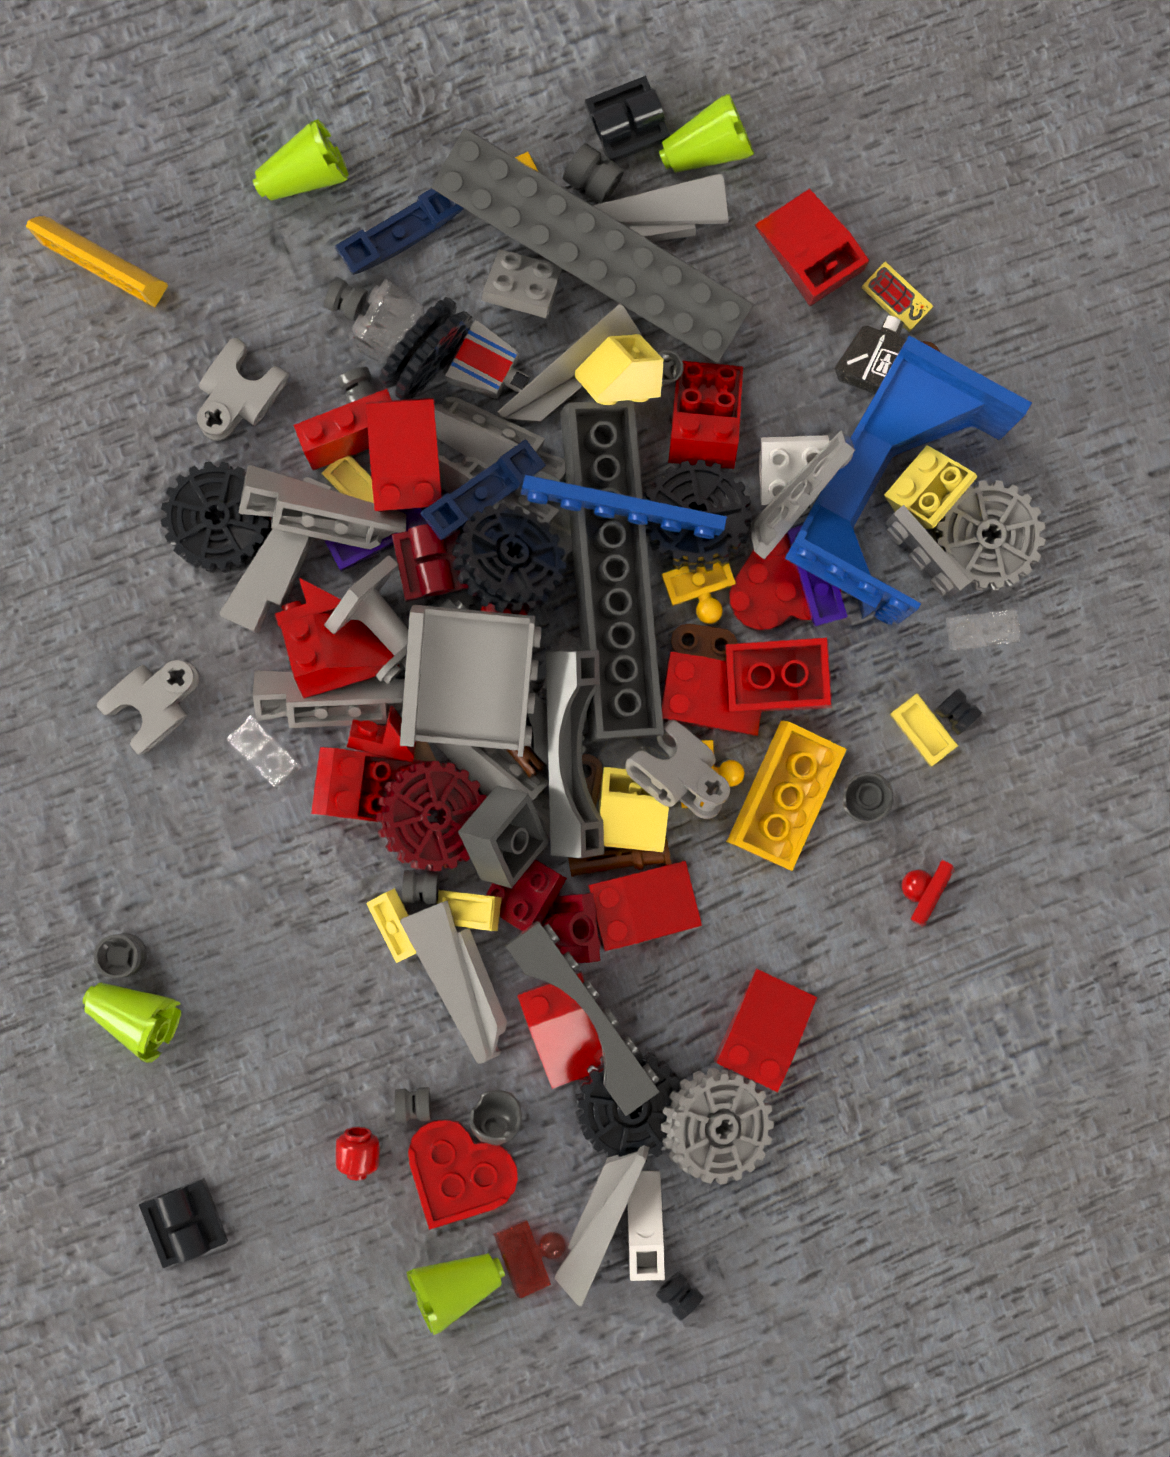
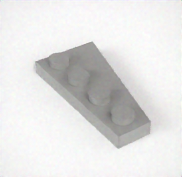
[749,430,855,559]

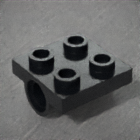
[585,76,670,162]
[139,1178,228,1268]

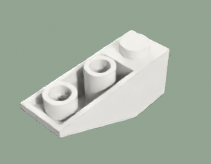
[627,1170,665,1281]

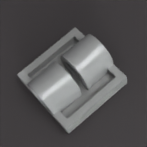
[481,249,562,318]

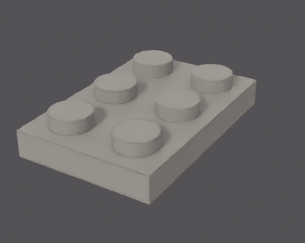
[885,505,970,598]

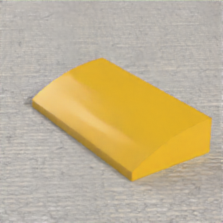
[26,216,168,308]
[726,720,847,871]

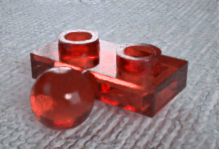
[493,1220,566,1298]

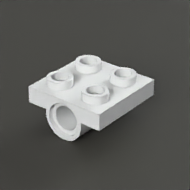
[759,435,829,505]

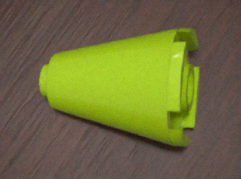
[659,94,754,173]
[253,119,349,201]
[83,982,181,1063]
[406,1253,505,1335]

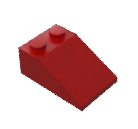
[366,398,442,511]
[280,613,400,699]
[726,637,832,712]
[661,652,762,736]
[588,861,702,951]
[714,968,817,1092]
[517,971,603,1089]

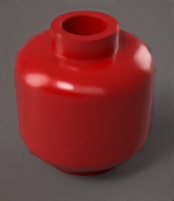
[335,1127,380,1181]

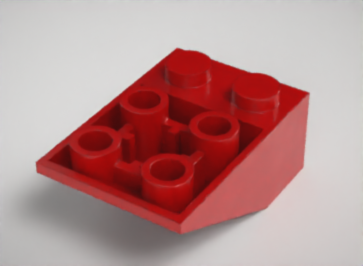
[755,188,869,307]
[668,361,743,469]
[311,747,426,823]

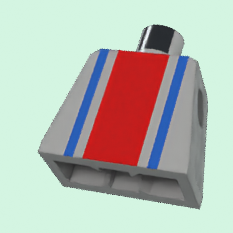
[445,320,530,399]

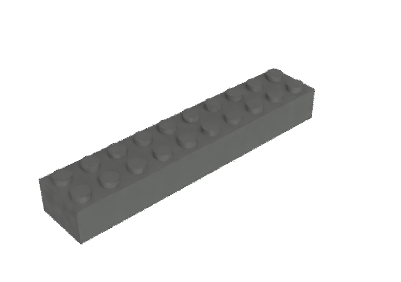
[431,128,753,363]
[560,400,664,742]

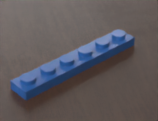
[520,475,727,539]

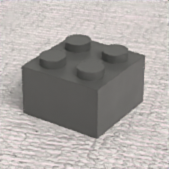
[458,786,549,888]

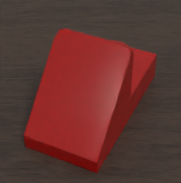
[275,578,341,628]
[347,706,416,763]

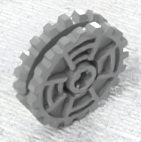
[933,480,1046,591]
[661,1068,774,1184]

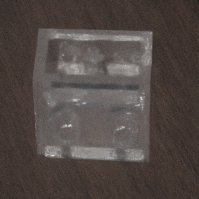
[352,279,425,365]

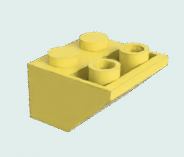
[575,334,664,405]
[884,445,977,529]
[598,767,669,852]

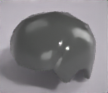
[843,772,894,824]
[470,1089,522,1146]

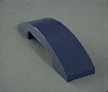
[335,188,464,275]
[420,439,546,540]

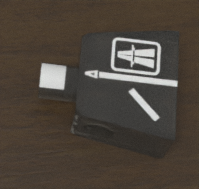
[834,316,906,394]

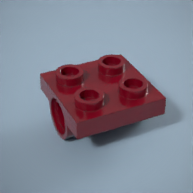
[392,524,469,602]
[486,859,567,932]
[541,893,601,963]

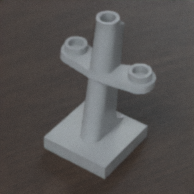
[324,555,408,684]

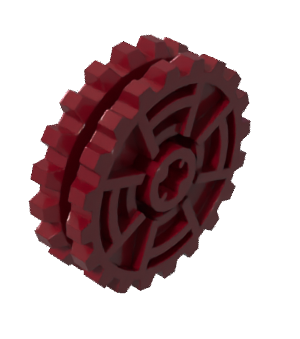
[376,761,487,871]

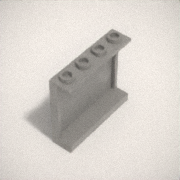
[400,605,541,757]

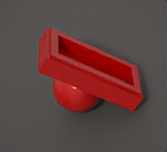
[901,859,954,927]

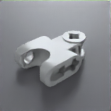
[197,338,289,441]
[97,660,200,755]
[626,720,730,819]

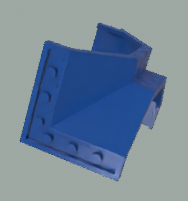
[785,335,1032,625]

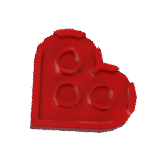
[729,534,841,631]
[408,1119,518,1230]

